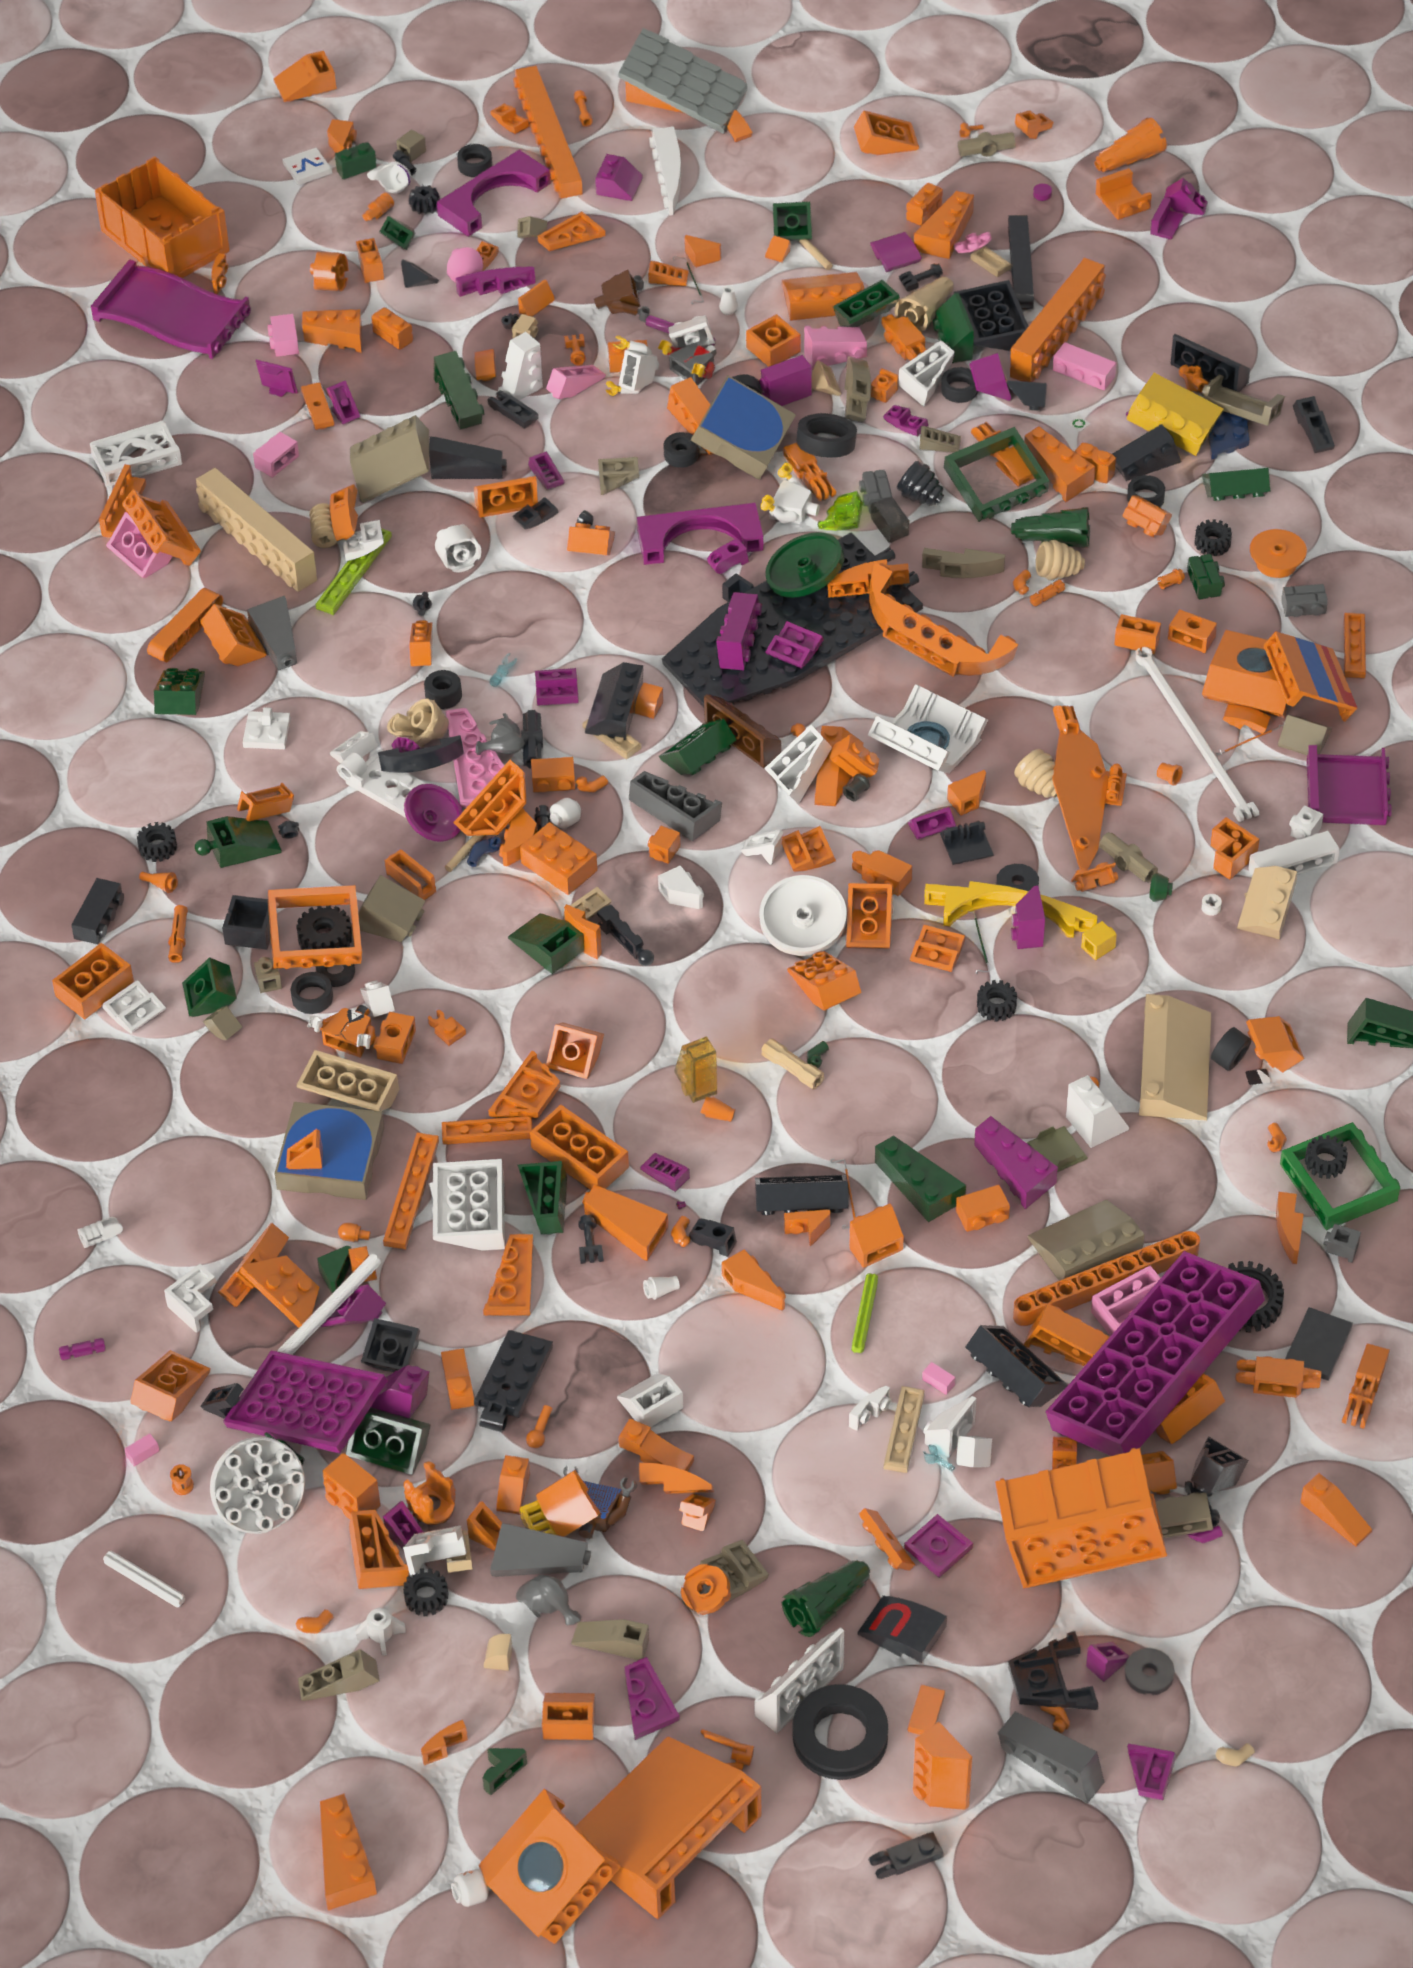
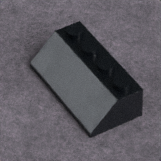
[1170,334,1250,392]
[585,662,644,740]
[755,1175,849,1215]
[965,1325,1068,1408]

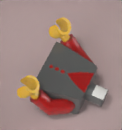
[658,340,717,386]

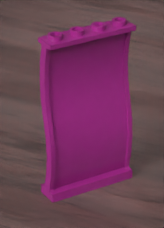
[91,259,251,359]

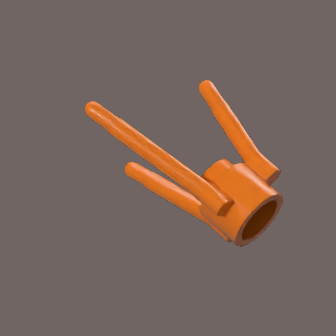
[701,1729,754,1770]

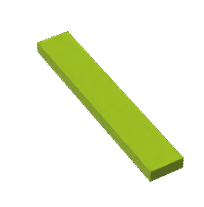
[315,528,392,615]

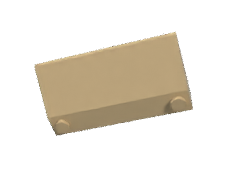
[1139,994,1211,1120]

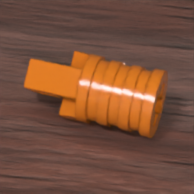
[362,192,395,221]

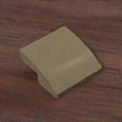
[700,1540,769,1601]

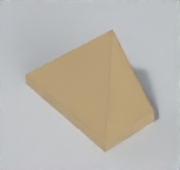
[812,360,842,396]

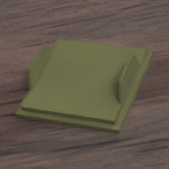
[1026,1126,1088,1172]

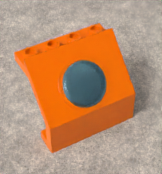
[1202,630,1287,718]
[479,1788,621,1944]

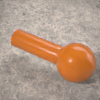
[526,1405,553,1448]

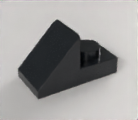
[200,1383,244,1419]

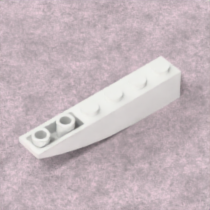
[649,127,681,216]

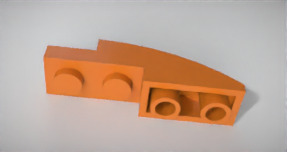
[330,484,358,541]
[827,559,910,597]
[218,1223,289,1307]

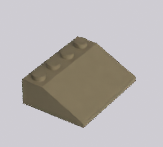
[350,415,429,503]
[1028,1199,1144,1281]

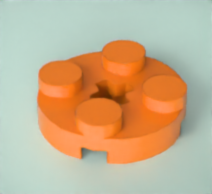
[681,1564,731,1615]

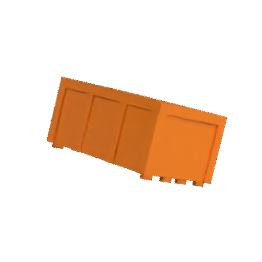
[95,156,230,278]
[995,1448,1167,1589]

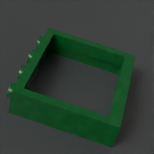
[943,427,1050,522]

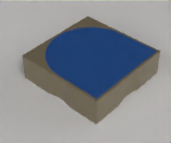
[691,375,796,480]
[274,1102,384,1200]

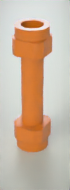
[574,90,592,127]

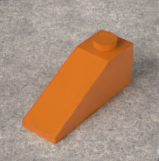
[1300,1473,1372,1546]

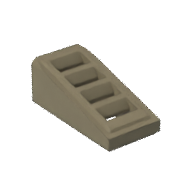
[920,426,961,452]

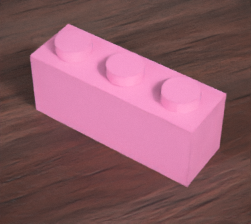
[1053,343,1116,391]

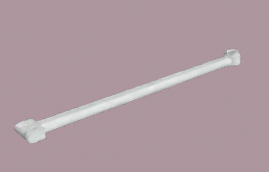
[1135,647,1259,822]

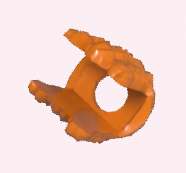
[404,1461,456,1525]

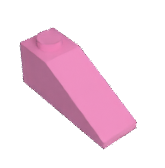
[546,365,606,399]

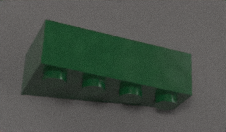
[875,1135,966,1223]

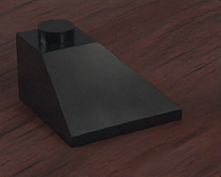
[1007,380,1047,411]

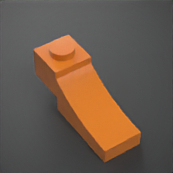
[441,1348,474,1410]
[619,1419,694,1471]

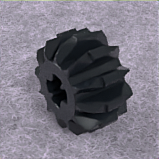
[408,185,440,215]

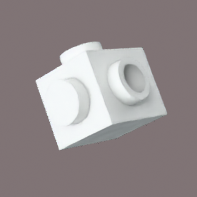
[1289,805,1323,839]

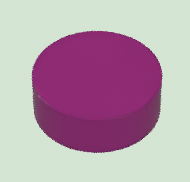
[1033,183,1052,201]

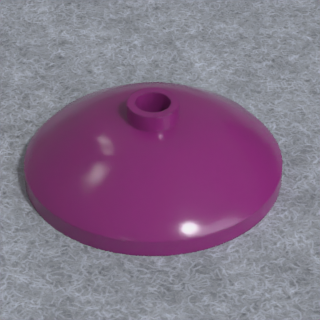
[404,784,463,842]

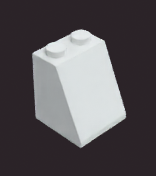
[1066,1075,1129,1148]

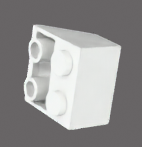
[617,1373,683,1427]

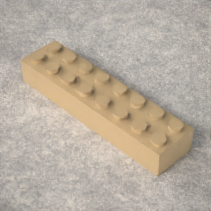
[196,468,317,592]

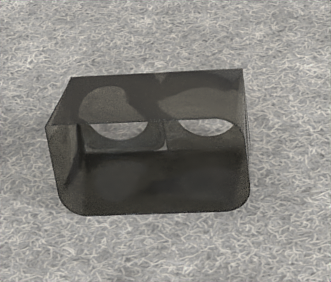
[871,496,910,543]

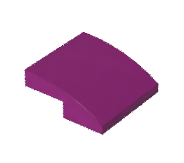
[870,232,922,272]
[766,621,824,668]
[535,668,579,706]

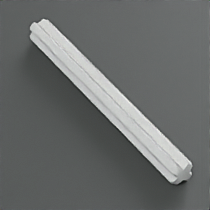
[277,1253,381,1355]

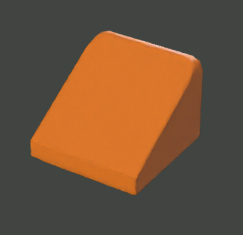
[765,236,790,262]

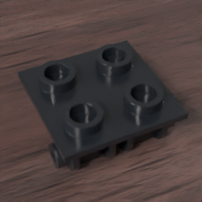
[940,820,994,865]

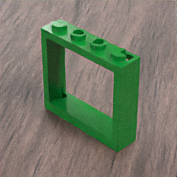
[1280,1122,1400,1230]

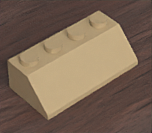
[297,1050,400,1112]

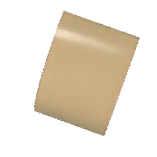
[484,1634,513,1671]

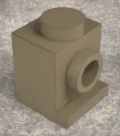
[254,957,282,993]

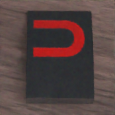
[858,1596,947,1663]

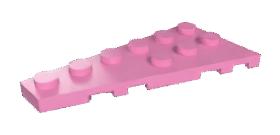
[446,708,504,808]

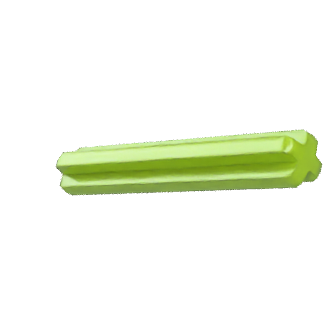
[851,1273,878,1353]

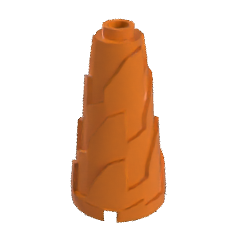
[1094,117,1167,172]

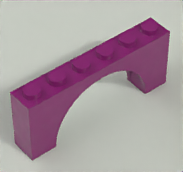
[437,149,550,237]
[636,503,763,565]

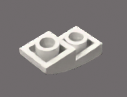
[849,1386,891,1431]

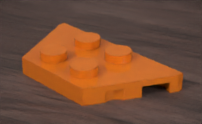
[488,1051,561,1118]
[239,1256,320,1328]

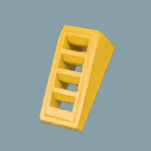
[520,1500,557,1535]

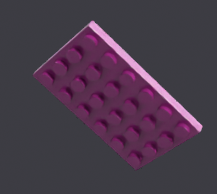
[223,1350,388,1453]

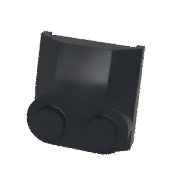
[361,1318,420,1373]

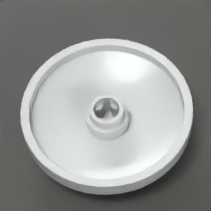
[759,875,847,956]

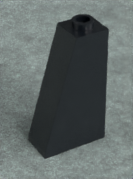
[429,436,507,479]

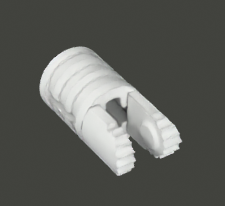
[78,1217,123,1248]

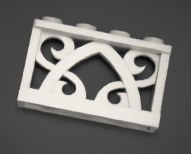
[90,420,182,487]

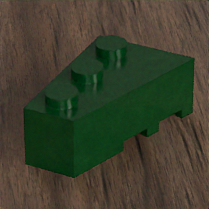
[1347,998,1413,1048]
[517,1161,567,1234]

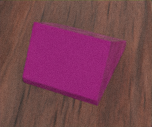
[969,353,1011,401]

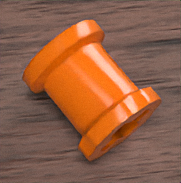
[170,1464,194,1495]

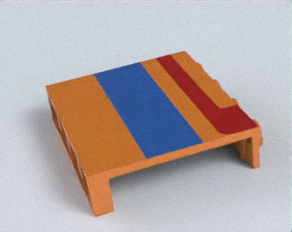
[1264,631,1357,722]

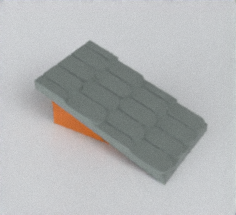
[618,28,747,134]

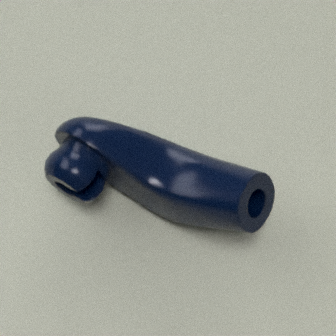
[467,836,502,867]

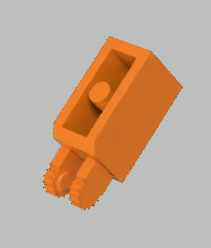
[852,850,912,896]

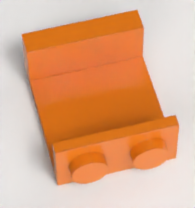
[1096,168,1152,220]

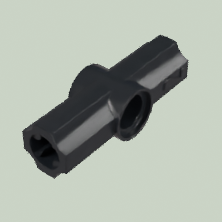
[521,710,543,769]

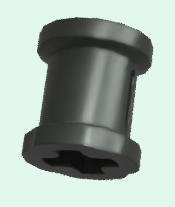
[843,774,870,802]

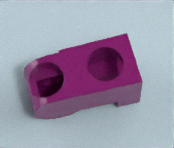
[707,538,749,574]

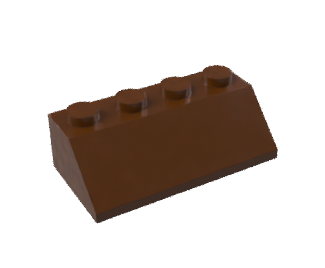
[704,694,781,768]

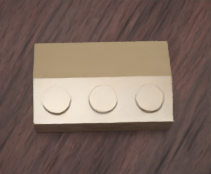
[1237,866,1297,939]

